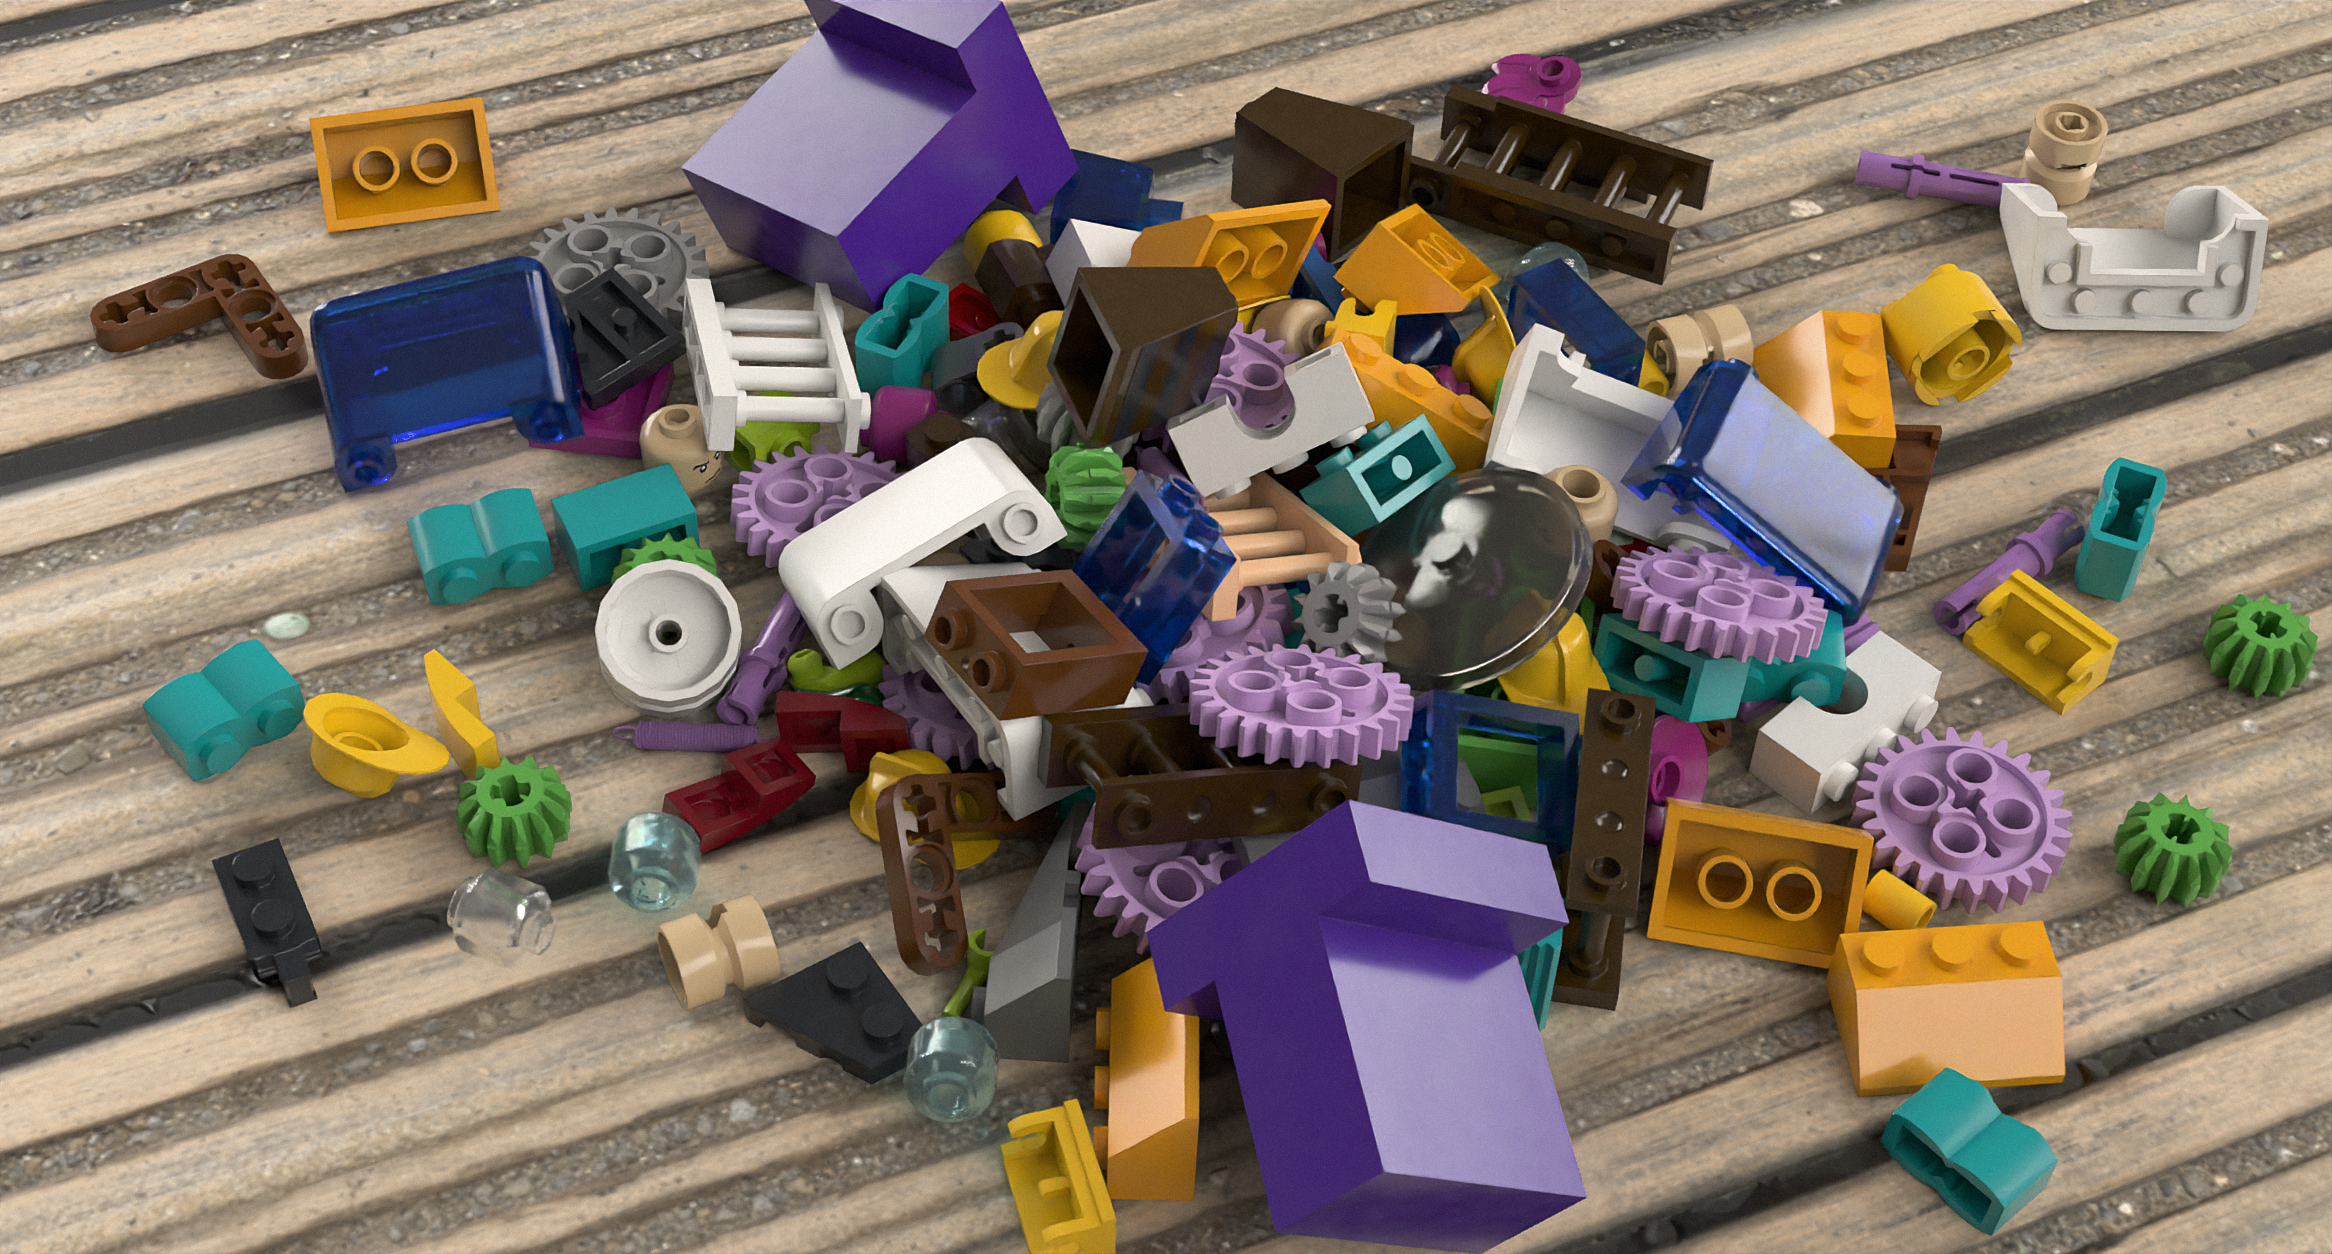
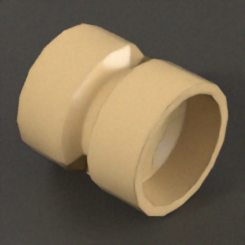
[2018,99,2108,206]
[1644,304,1753,395]
[656,893,781,1011]

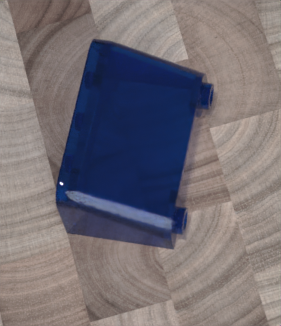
[309,256,585,493]
[1620,358,1904,628]

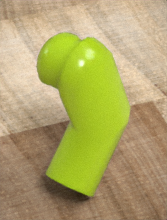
[787,649,885,692]

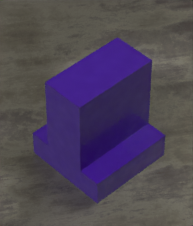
[681,0,1079,315]
[1146,800,1587,1254]

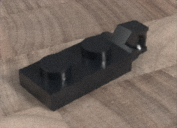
[212,838,323,1008]

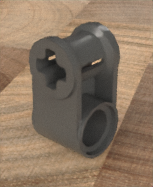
[931,322,1025,420]

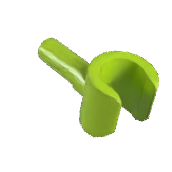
[942,928,994,1023]

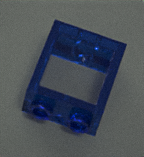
[1506,257,1646,387]
[1071,469,1237,686]
[1401,689,1582,859]

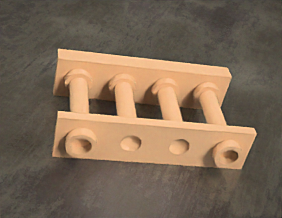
[1119,467,1362,621]

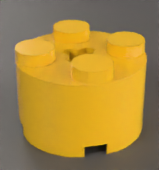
[1880,264,2022,406]

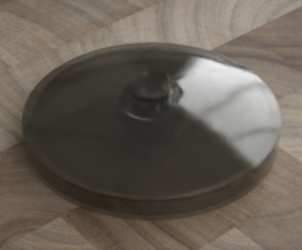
[1359,467,1593,692]

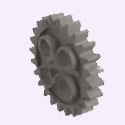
[517,207,710,349]

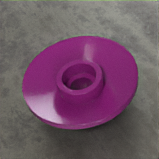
[1643,714,1708,847]

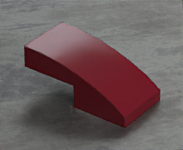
[775,692,912,772]
[661,736,816,855]

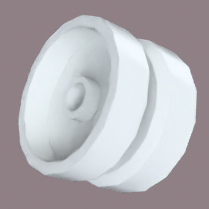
[595,559,742,719]

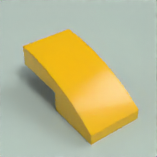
[424,649,500,781]

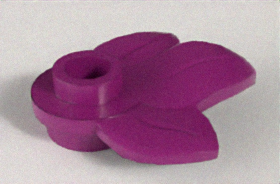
[1481,54,1582,114]

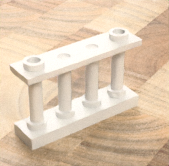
[682,279,871,453]

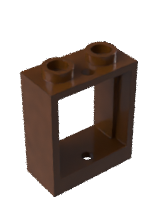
[924,569,1149,721]

